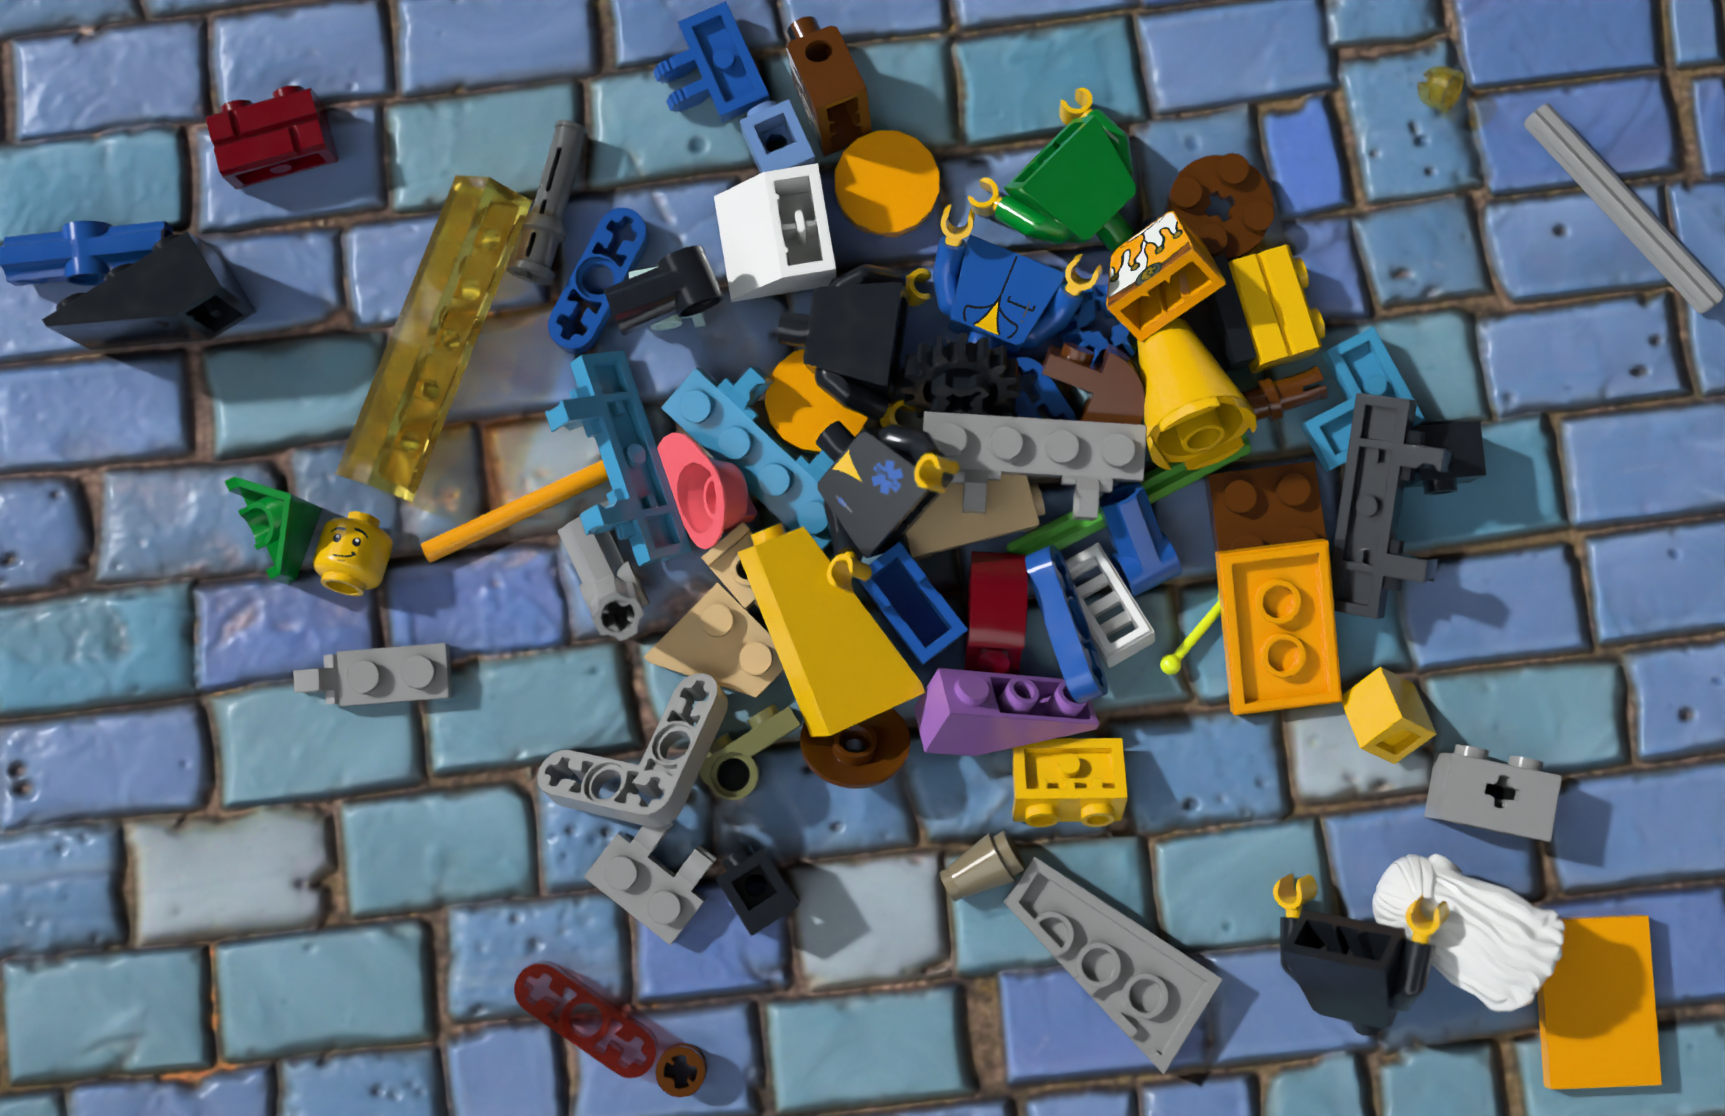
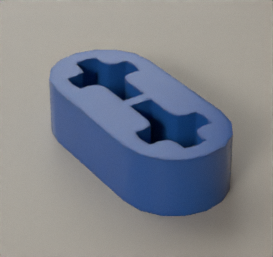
[1010,357,1077,421]

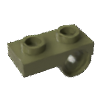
[699,703,802,800]

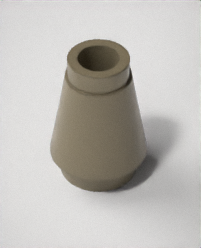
[940,830,1026,902]

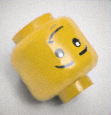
[313,511,393,596]

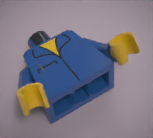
[932,204,1102,357]

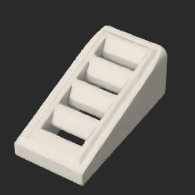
[1065,542,1155,668]

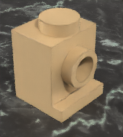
[701,522,760,611]

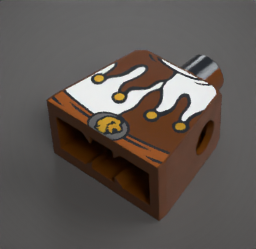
[786,16,872,157]

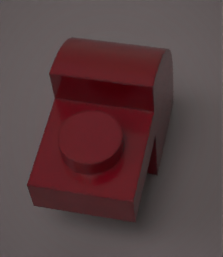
[963,551,1027,675]

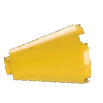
[1137,318,1257,470]

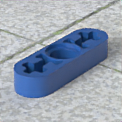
[548,208,649,354]
[1025,545,1108,704]

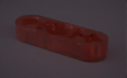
[514,961,659,1078]

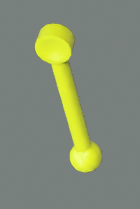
[1160,592,1221,675]

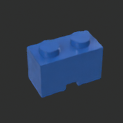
[855,541,968,667]

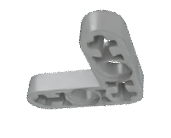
[537,673,729,827]

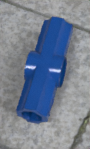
[0,221,173,286]

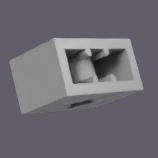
[1424,744,1562,842]

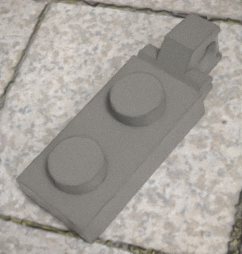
[293,643,453,707]

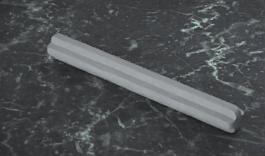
[1524,103,1725,314]

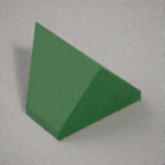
[224,477,323,584]

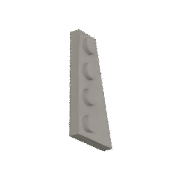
[1003,855,1223,1075]

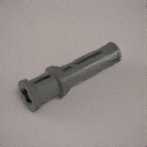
[506,120,589,285]

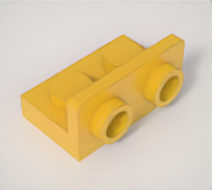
[1011,738,1128,828]

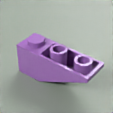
[914,668,1099,756]

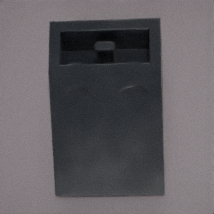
[42,231,256,350]

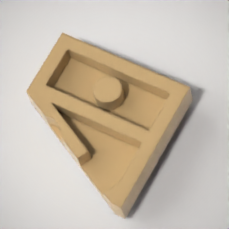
[644,582,784,698]

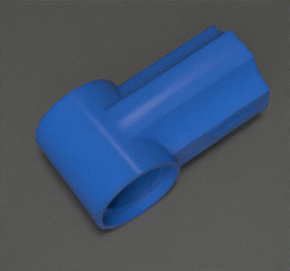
[1098,483,1182,597]

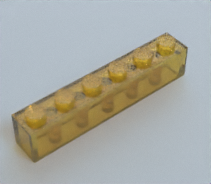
[335,175,532,502]

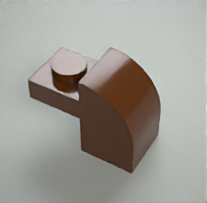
[1042,342,1145,425]

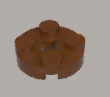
[1164,153,1274,262]

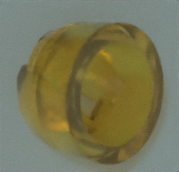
[1417,66,1464,113]

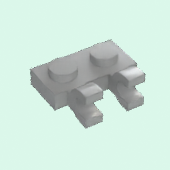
[584,822,718,945]

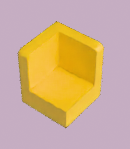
[1341,666,1436,764]

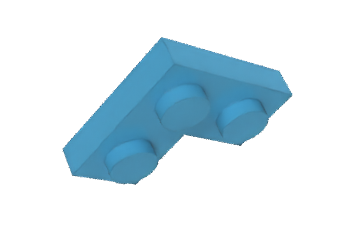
[1300,326,1426,473]

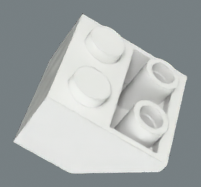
[714,163,836,302]

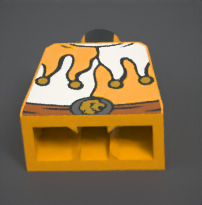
[1106,211,1226,342]

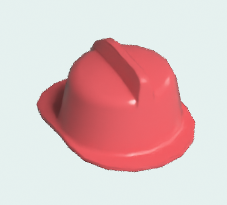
[657,432,757,549]

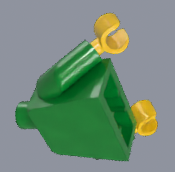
[968,88,1137,251]

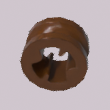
[655,1042,708,1098]

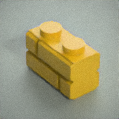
[1228,245,1325,374]

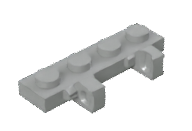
[923,411,1146,521]

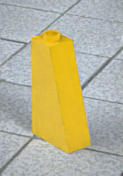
[737,523,926,737]

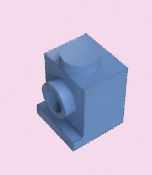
[740,99,816,174]

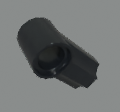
[603,245,723,336]

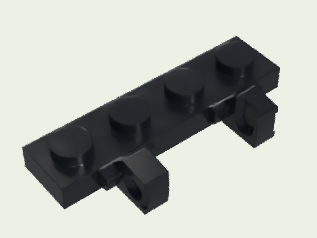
[1331,393,1455,619]

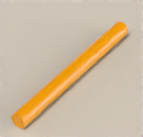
[421,460,609,563]

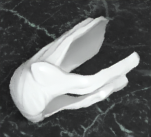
[1372,854,1565,1012]

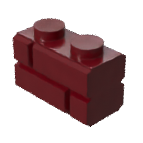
[206,85,339,189]

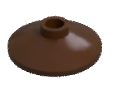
[800,708,910,789]

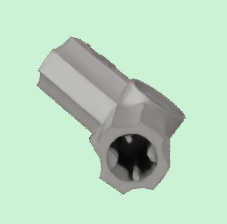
[557,517,650,641]

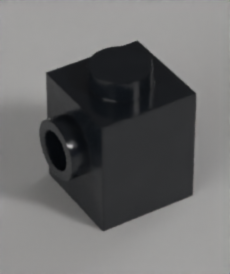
[1405,421,1486,495]

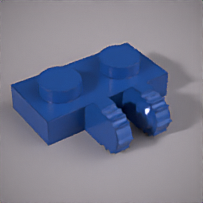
[653,1,770,123]

